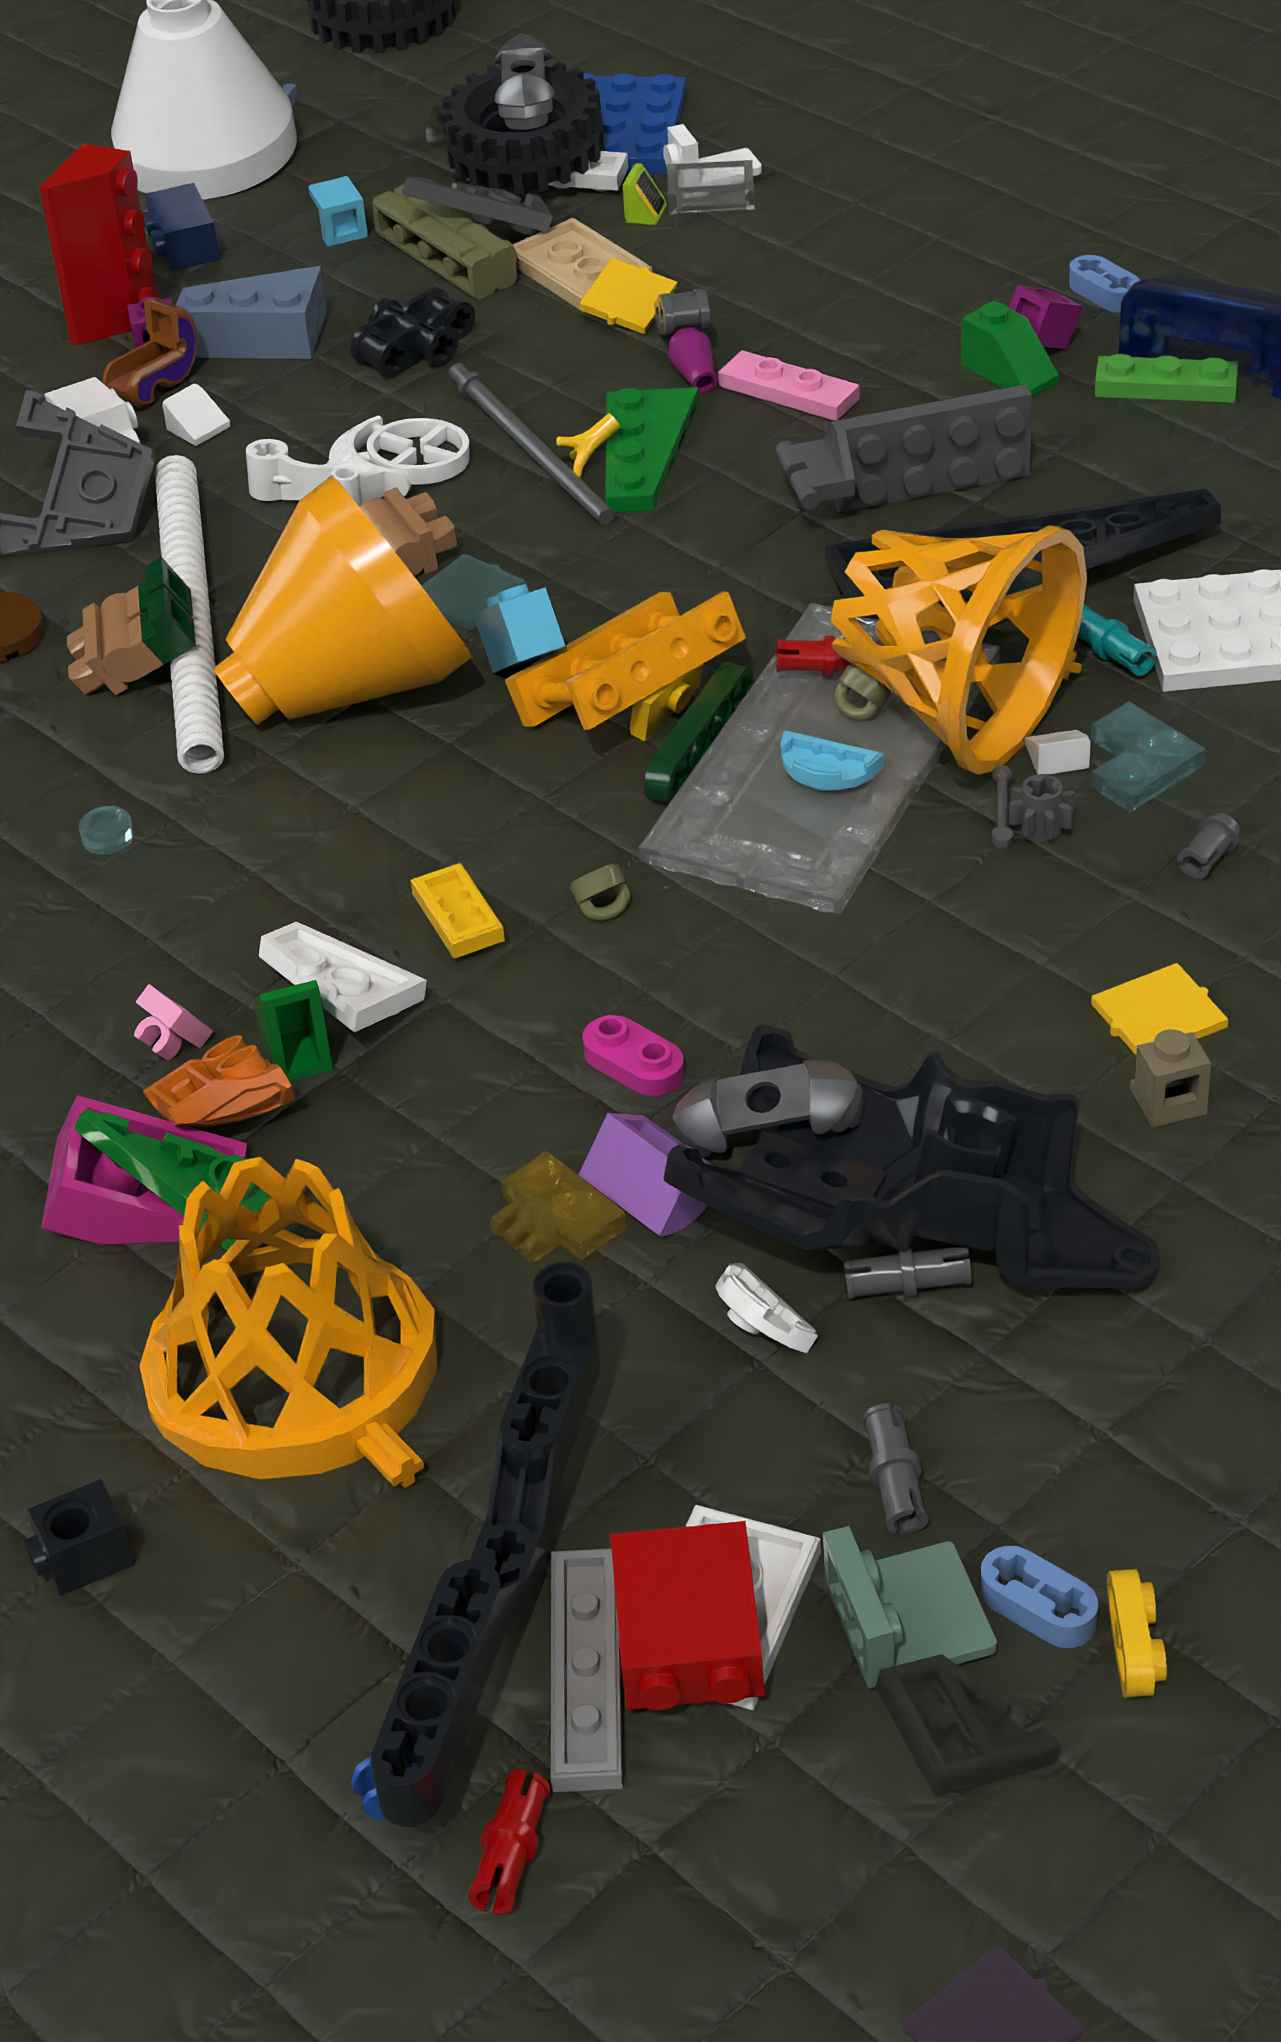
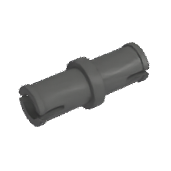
[843,1245,972,1299]
[862,1403,929,1535]

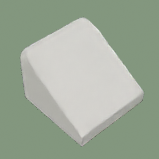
[162,384,231,446]
[1025,730,1091,775]

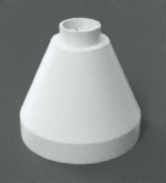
[111,0,297,200]

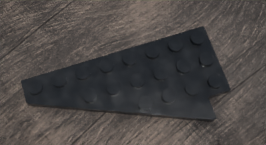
[825,489,1221,619]

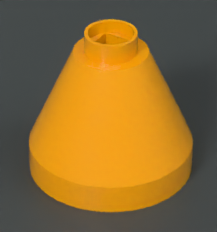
[213,475,473,726]

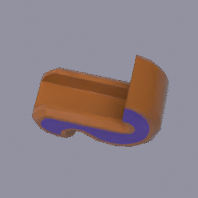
[102,298,197,408]

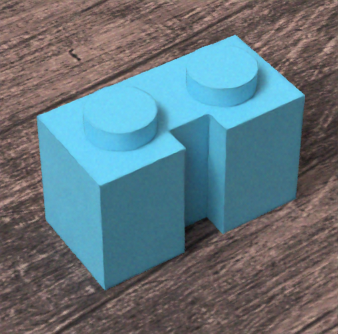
[473,584,565,673]

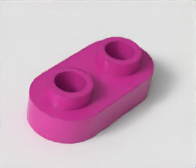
[582,1015,684,1096]

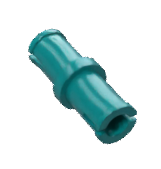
[1077,604,1157,676]

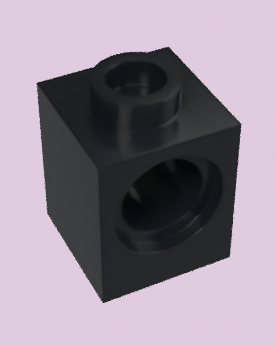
[24,1479,134,1596]

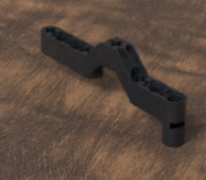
[370,1262,601,1827]

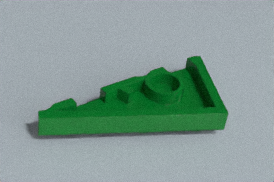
[74,1108,270,1251]

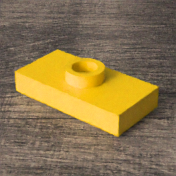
[629,664,703,742]
[411,863,505,959]

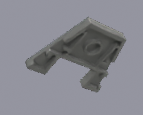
[0,389,155,558]

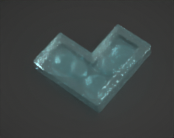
[1091,701,1206,812]

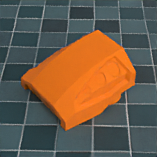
[143,1035,296,1127]

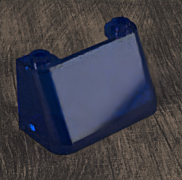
[1118,275,1281,399]

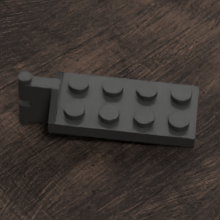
[775,384,1032,513]

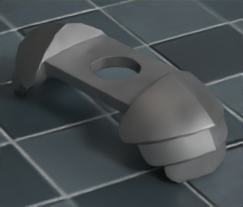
[494,33,555,130]
[672,1059,864,1157]

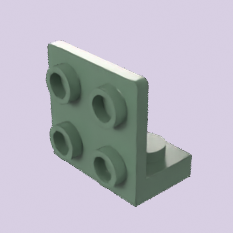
[823,1526,997,1689]

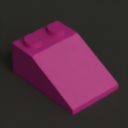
[41,1095,247,1244]

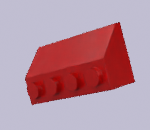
[39,143,159,345]

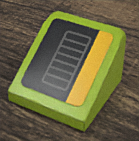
[623,163,667,225]

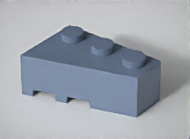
[176,266,327,359]

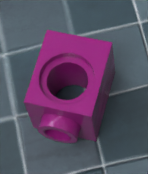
[1009,285,1083,349]

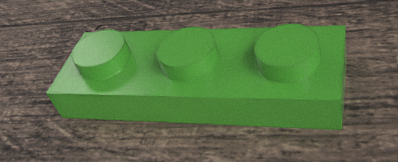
[1095,354,1238,403]

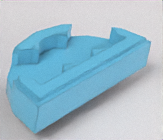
[780,730,884,791]

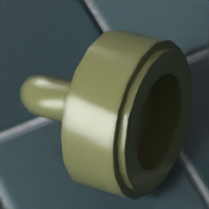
[834,664,892,721]
[569,863,630,921]

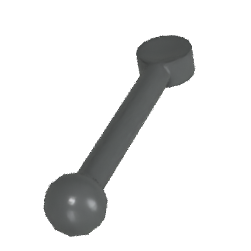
[991,765,1013,849]

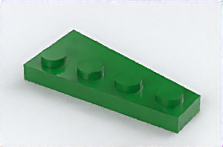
[605,387,699,513]

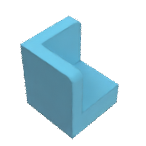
[308,176,368,247]

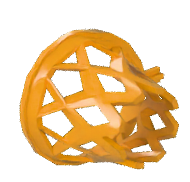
[831,526,1087,775]
[139,1157,437,1488]

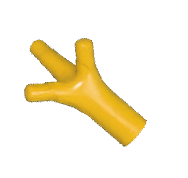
[556,413,621,478]

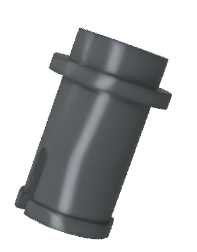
[1177,813,1240,879]

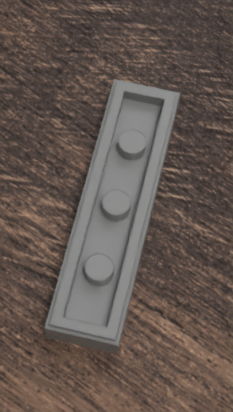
[551,1549,623,1792]

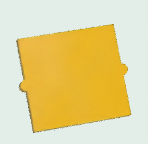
[579,257,677,335]
[1091,963,1228,1055]

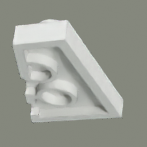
[259,922,427,1033]

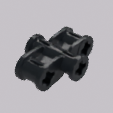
[350,287,475,378]

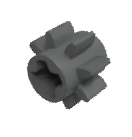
[1009,774,1075,842]

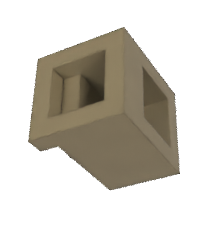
[1130,1029,1211,1128]

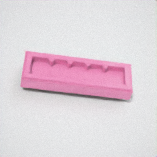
[718,350,860,421]

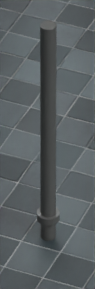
[449,363,615,525]

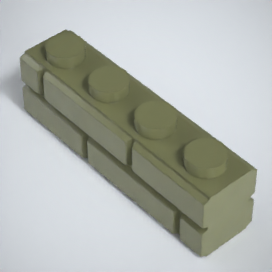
[372,184,518,301]

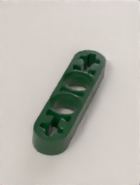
[644,662,754,805]

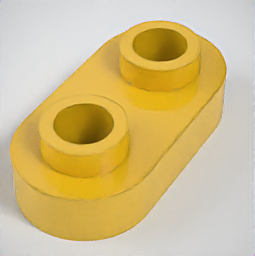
[1107,1569,1167,1698]

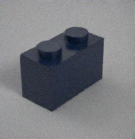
[143,183,220,271]

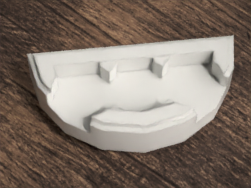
[715,1263,818,1353]

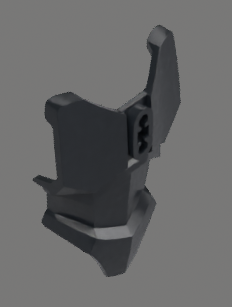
[663,1024,1160,1288]

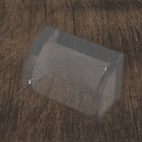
[667,160,755,215]

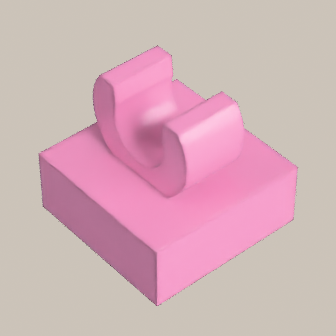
[134,984,213,1061]

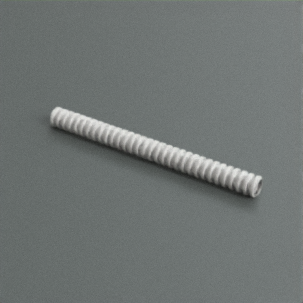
[155,455,224,774]

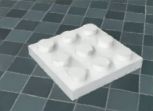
[1133,569,1281,692]

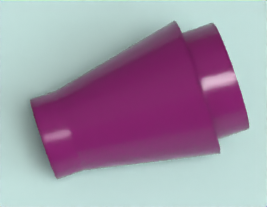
[668,328,718,394]

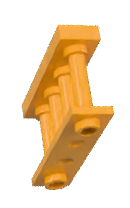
[505,592,746,730]

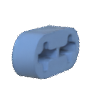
[1069,255,1141,313]
[981,1546,1098,1648]

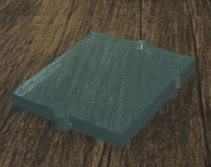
[422,554,526,631]

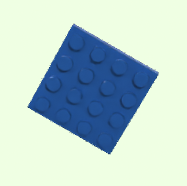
[510,73,687,174]

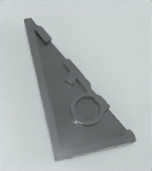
[402,176,553,235]

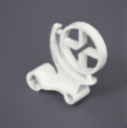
[246,415,470,507]

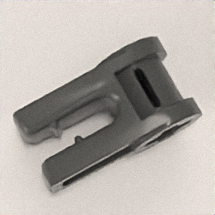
[654,288,710,336]

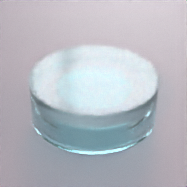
[79,806,134,854]

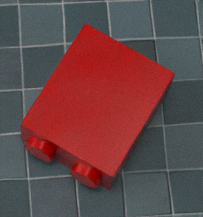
[610,1521,765,1710]

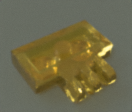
[489,1151,627,1262]

